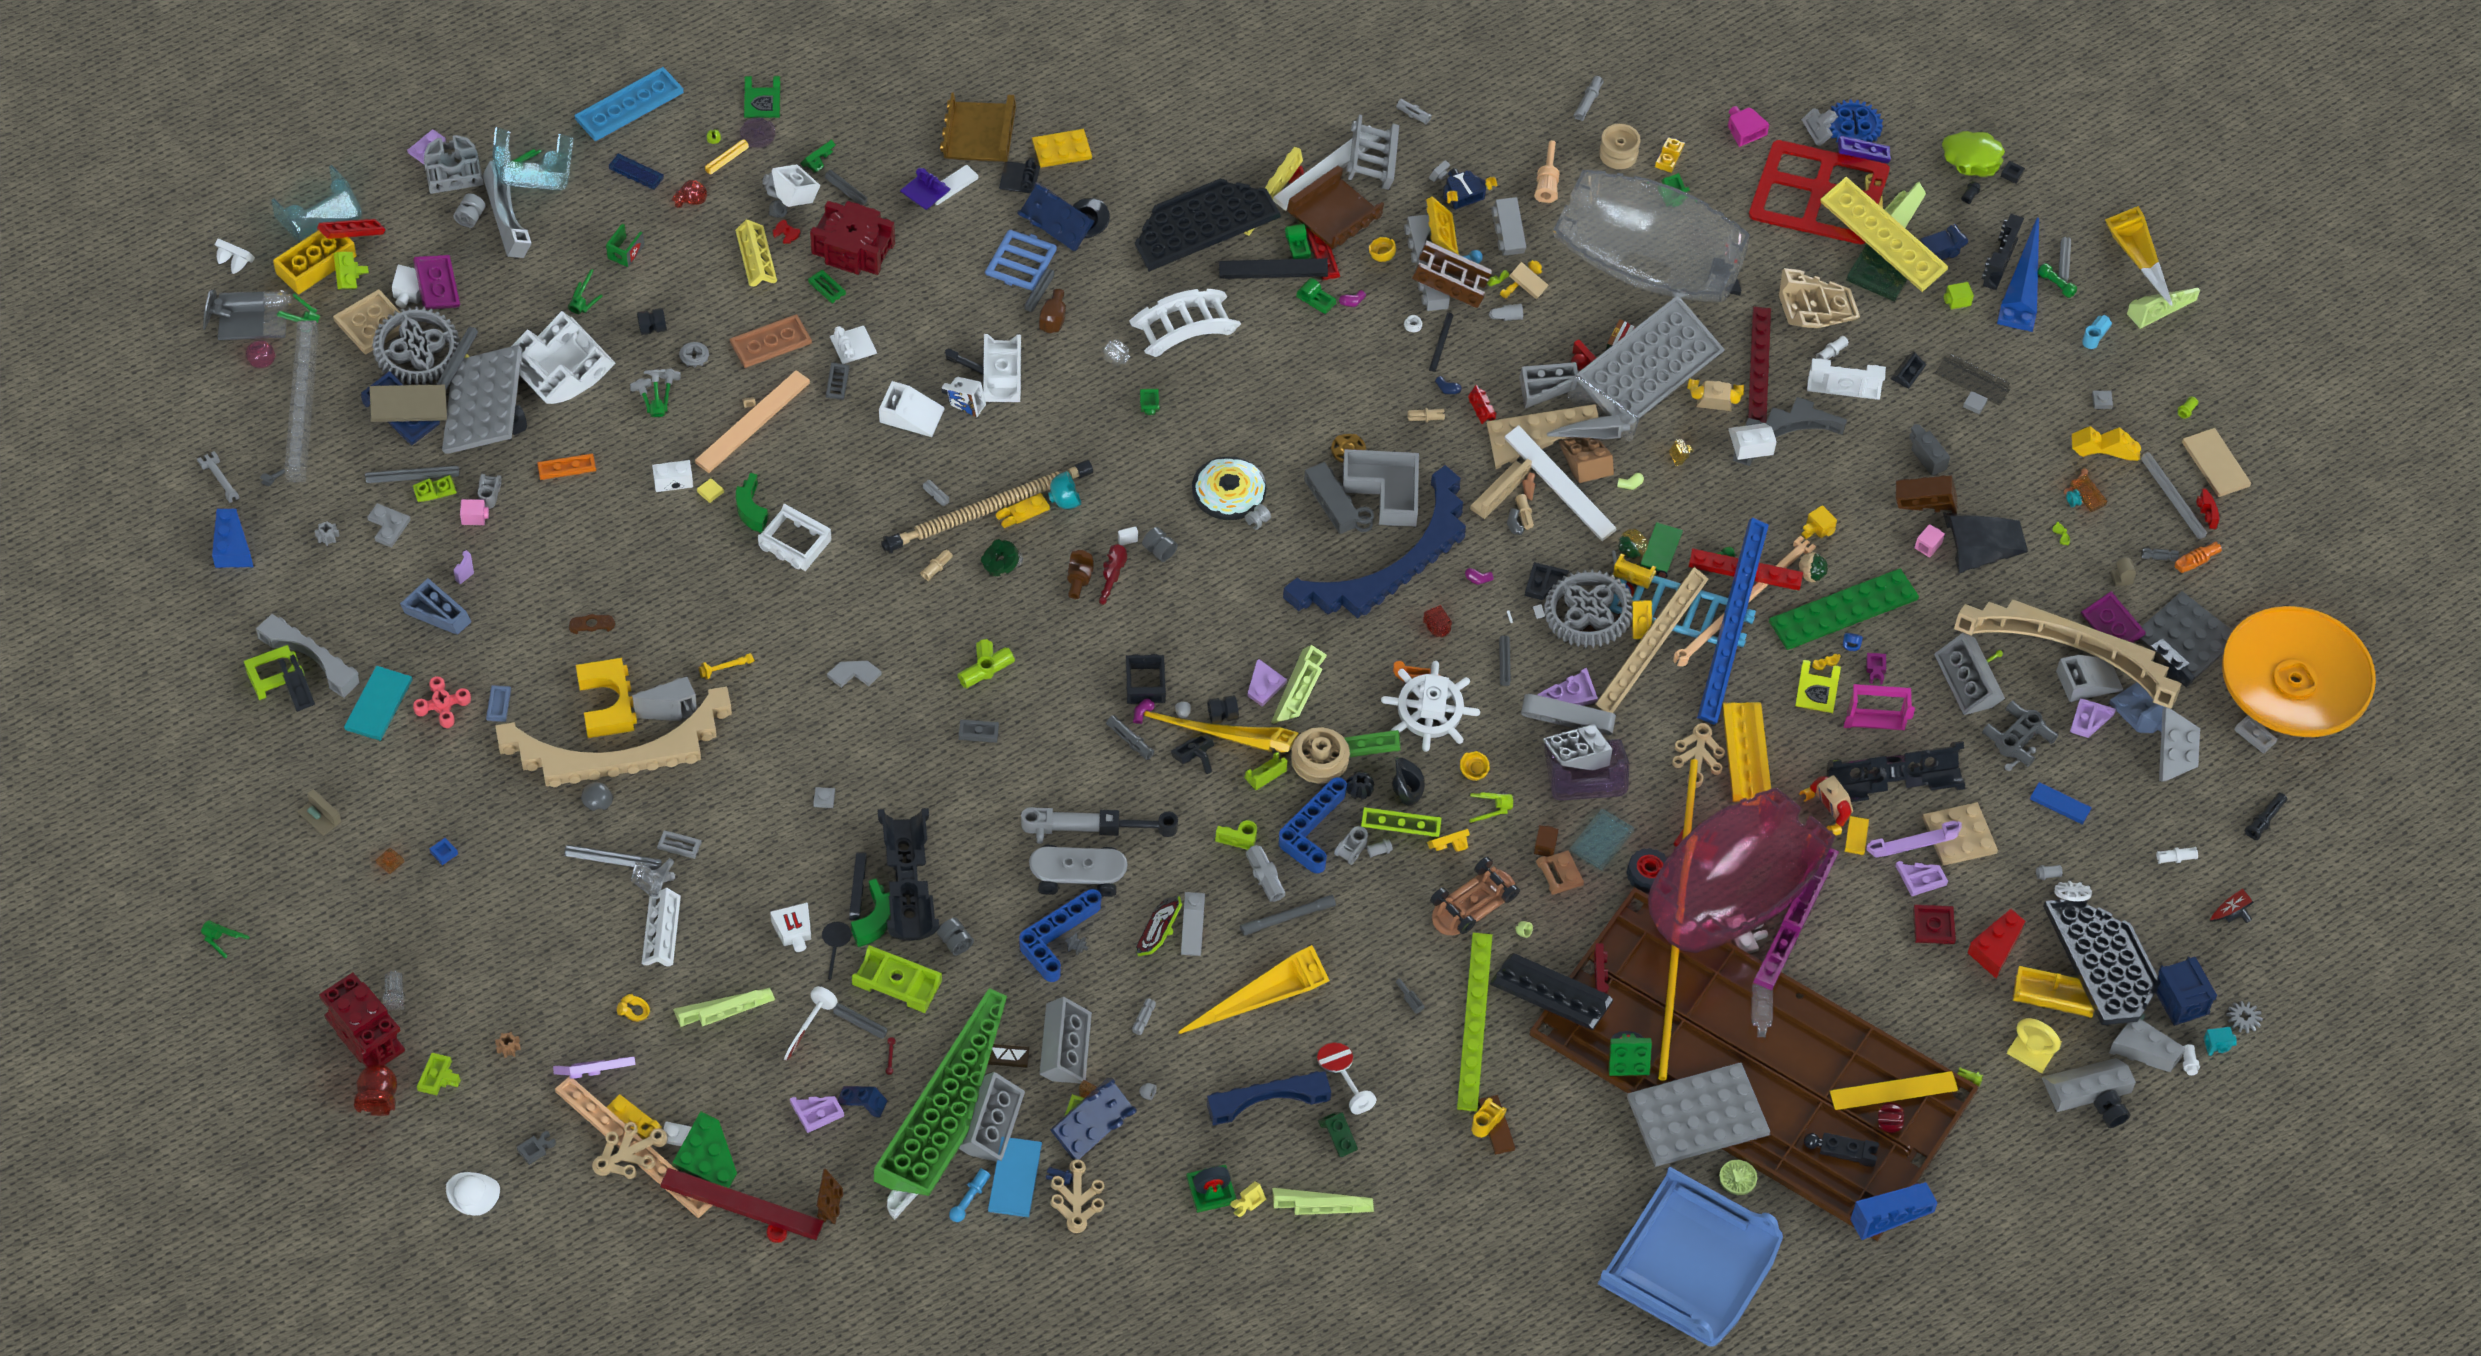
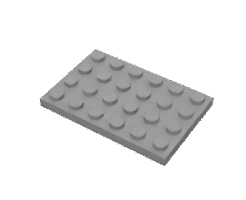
[442,345,522,454]
[1627,1063,1770,1167]

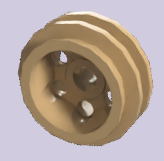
[1291,727,1350,784]

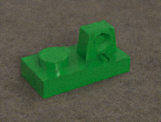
[800,140,836,173]

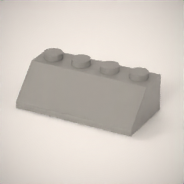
[1934,633,2005,715]
[1040,996,1092,1084]
[2042,1058,2136,1112]
[959,1072,1025,1162]

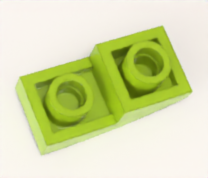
[413,475,457,502]

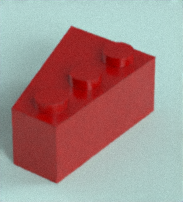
[1967,909,2026,979]

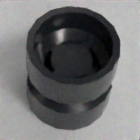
[637,308,667,336]
[1207,695,1239,724]
[2093,1090,2131,1129]

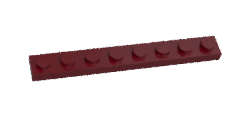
[1748,306,1771,423]

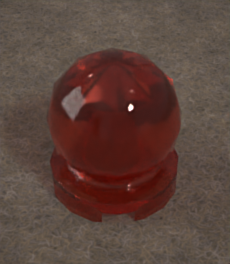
[354,1064,398,1116]

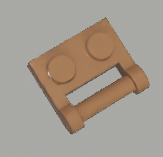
[1536,850,1584,895]

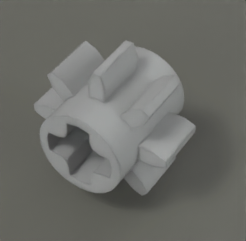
[315,521,339,546]

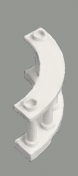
[1129,289,1241,357]

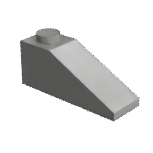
[1181,892,1205,956]

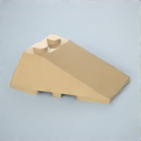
[1779,268,1860,328]

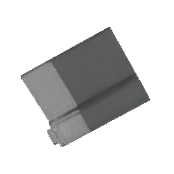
[218,291,291,340]

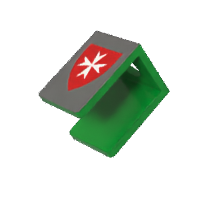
[606,224,645,267]

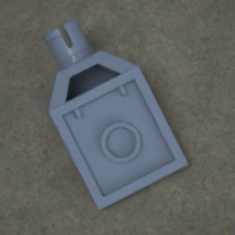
[2109,682,2165,733]

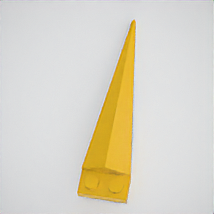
[1144,711,1299,753]
[1178,945,1330,1034]

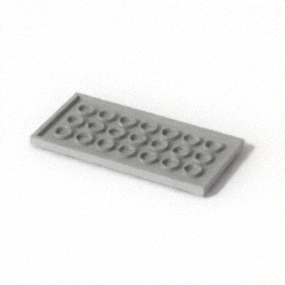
[1576,295,1725,426]

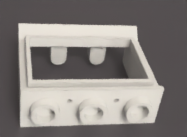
[758,504,831,571]

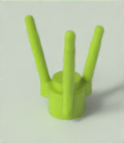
[1469,792,1513,823]

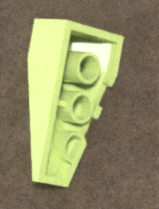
[2127,288,2200,329]

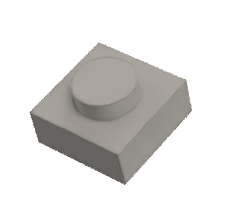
[1429,160,1450,182]
[2092,391,2113,409]
[814,787,835,808]

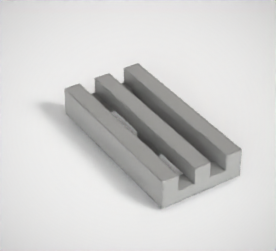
[657,830,702,859]

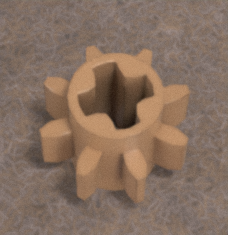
[495,1032,521,1058]

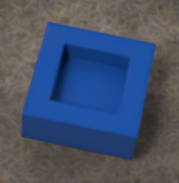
[429,838,458,865]

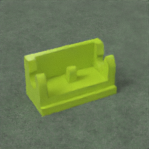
[1244,752,1287,791]

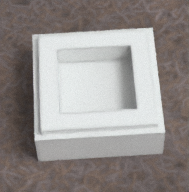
[1118,527,1138,545]

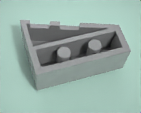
[1491,197,1526,256]
[2109,1019,2185,1072]

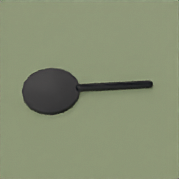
[822,921,852,980]

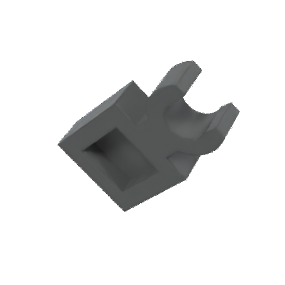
[517,1131,556,1165]

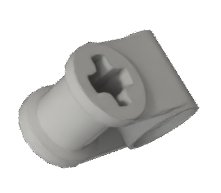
[478,474,501,509]
[1334,826,1368,865]

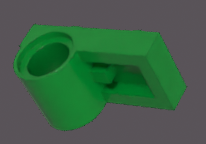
[1285,224,1311,259]
[1296,278,1337,315]

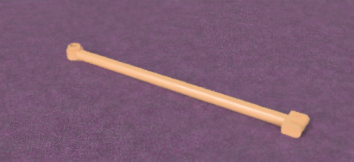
[1673,536,1816,666]

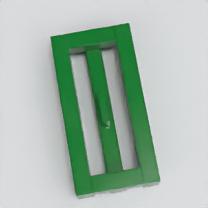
[808,270,846,304]

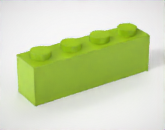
[1361,807,1442,837]

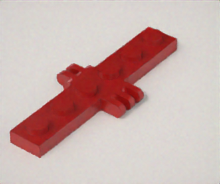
[1688,548,1803,591]

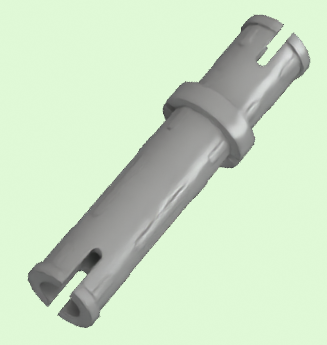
[1574,76,1604,121]

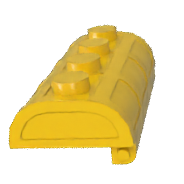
[2012,966,2094,1018]

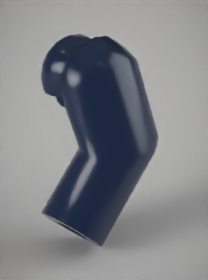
[1435,376,1462,394]

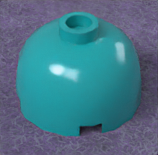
[1048,471,1082,509]

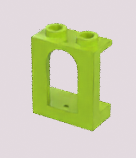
[243,645,305,700]

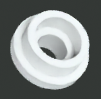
[1404,315,1422,332]

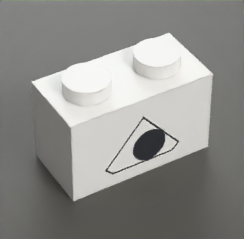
[652,460,693,492]

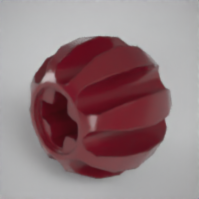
[1878,1102,1904,1133]

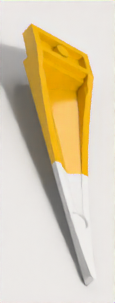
[2105,206,2172,306]

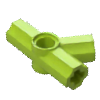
[957,639,1015,689]

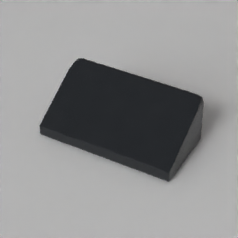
[1890,352,1927,389]

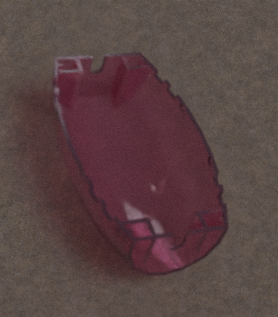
[1648,787,1836,953]

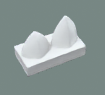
[215,239,255,274]

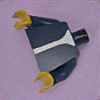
[1442,168,1498,210]

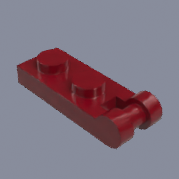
[1594,943,1609,994]

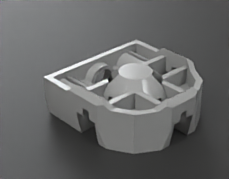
[424,135,484,194]

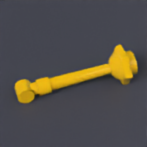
[1500,260,1542,299]
[699,653,755,680]

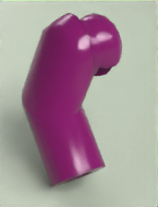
[1339,290,1366,307]
[1465,568,1494,585]
[1133,699,1155,724]

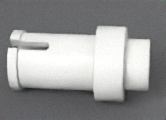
[2183,1044,2200,1075]

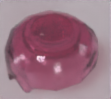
[245,340,276,368]

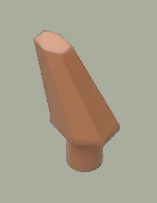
[1522,472,1536,501]

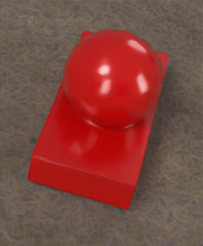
[1571,340,1596,371]

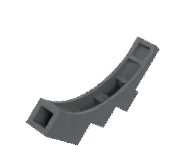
[1733,397,1847,466]

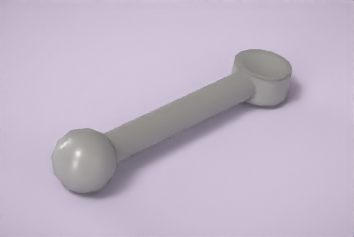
[2005,747,2036,771]

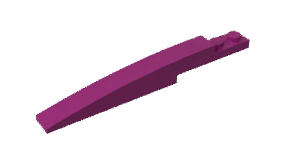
[1753,844,1839,991]

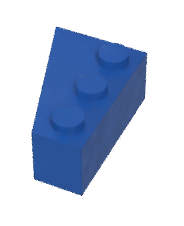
[212,508,254,568]

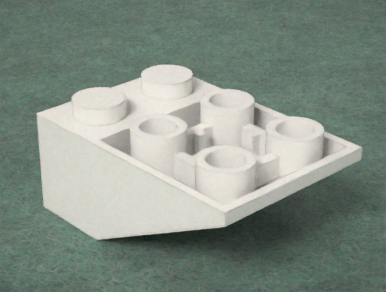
[879,381,945,437]

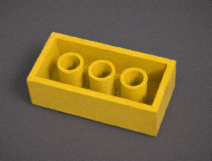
[273,230,357,295]

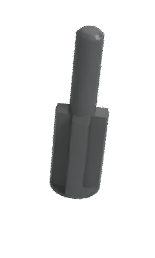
[1396,979,1425,1014]

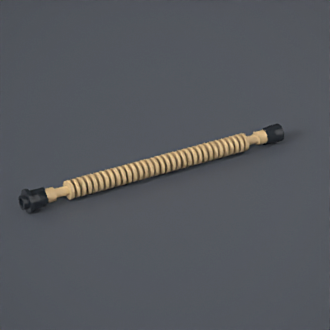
[881,460,1093,554]

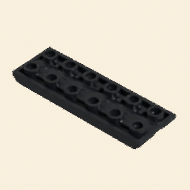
[1490,953,1613,1030]

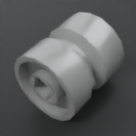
[453,194,486,228]

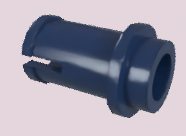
[1046,1167,1073,1186]

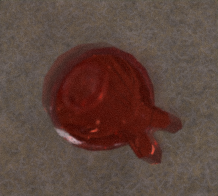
[672,180,707,208]

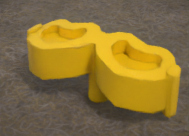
[1812,654,1841,670]

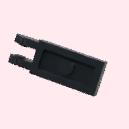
[278,654,315,712]

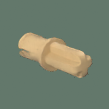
[1407,408,1445,422]
[1515,494,1534,530]
[920,549,953,581]

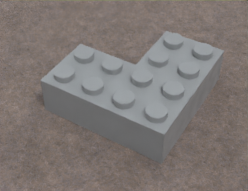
[1343,449,1419,527]

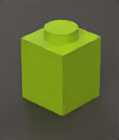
[1944,282,1974,310]

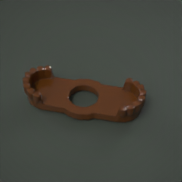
[569,614,615,634]

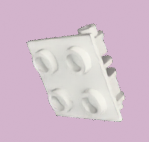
[830,326,877,364]

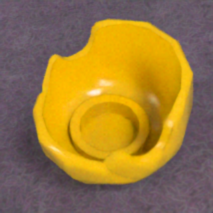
[1369,237,1396,262]
[1460,751,1490,781]

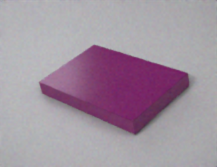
[413,255,460,310]
[2080,591,2146,643]

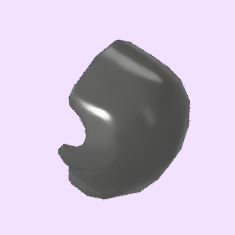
[581,782,613,811]

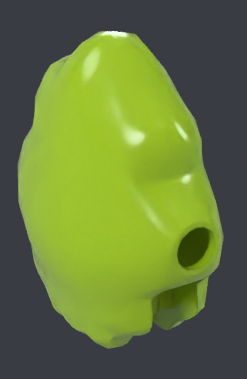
[1942,131,2005,177]

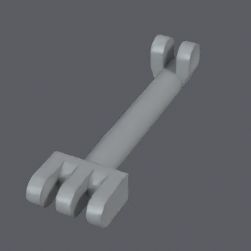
[197,451,239,503]

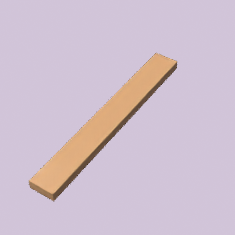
[695,370,810,473]

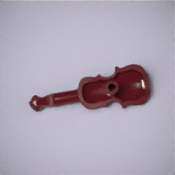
[1099,544,1127,605]

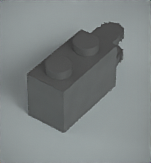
[1909,424,1950,476]

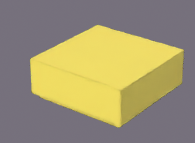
[697,479,724,503]

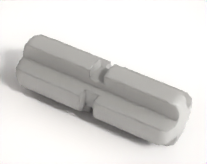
[923,480,950,506]

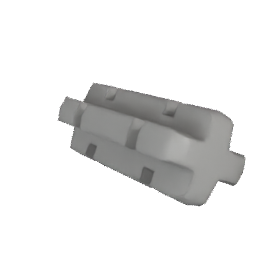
[1132,998,1156,1035]

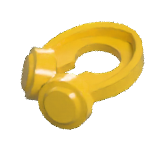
[617,994,650,1021]

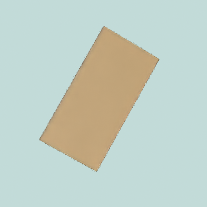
[2182,428,2251,497]

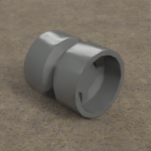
[1142,527,1178,562]
[937,918,974,956]

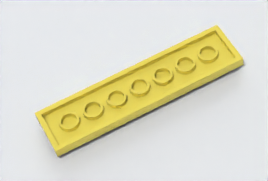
[1821,177,1948,292]

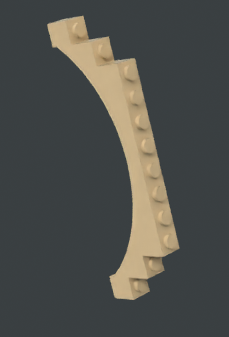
[1954,599,2182,709]
[495,686,732,787]

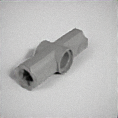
[1246,845,1285,902]

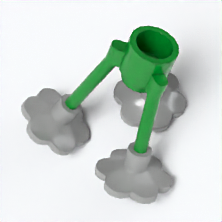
[630,369,681,417]

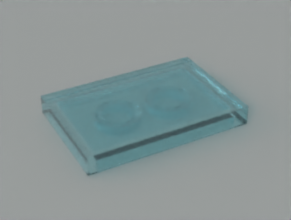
[1570,809,1635,871]

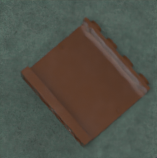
[1286,165,1384,249]

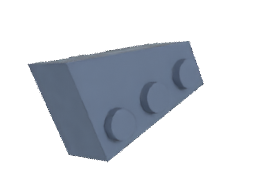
[400,578,471,635]

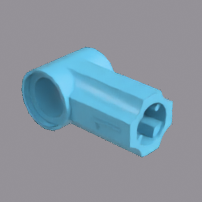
[2082,315,2112,349]

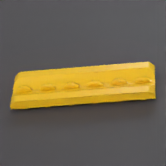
[1722,702,1772,802]

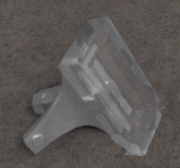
[631,858,675,897]

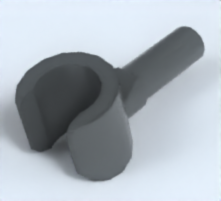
[260,468,286,486]

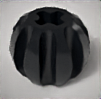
[1346,771,1375,800]

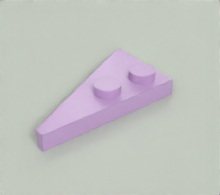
[553,1057,635,1079]

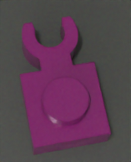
[1866,653,1886,685]

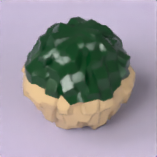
[1799,552,1828,582]

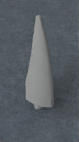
[1547,415,1630,439]

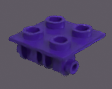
[900,168,951,210]

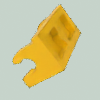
[1613,554,1656,589]

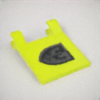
[1795,660,1841,713]

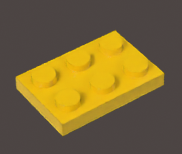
[1032,129,1092,168]
[1426,197,1459,255]

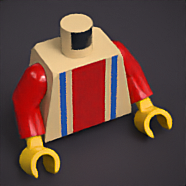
[1799,775,1853,837]

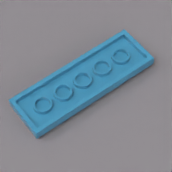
[575,67,684,141]

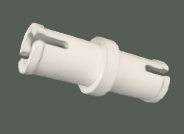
[1816,336,1849,360]
[2156,847,2198,864]

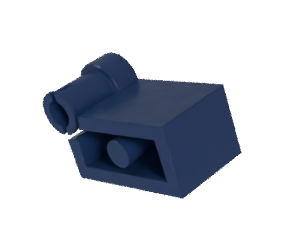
[1920,224,1968,260]

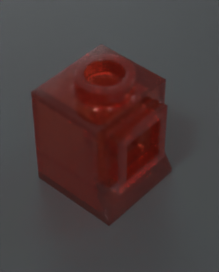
[1423,605,1452,637]

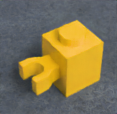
[1801,505,1837,539]

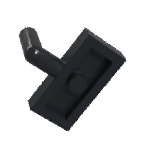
[1171,732,1214,774]

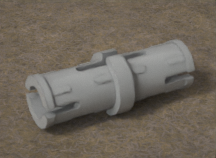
[1396,98,1432,124]

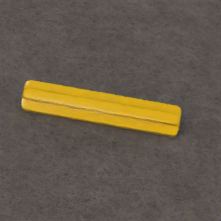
[705,139,749,175]

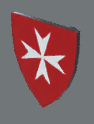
[2210,889,2254,923]

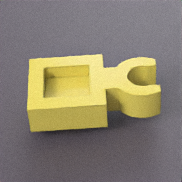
[1230,1181,1266,1217]

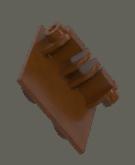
[816,1169,843,1224]

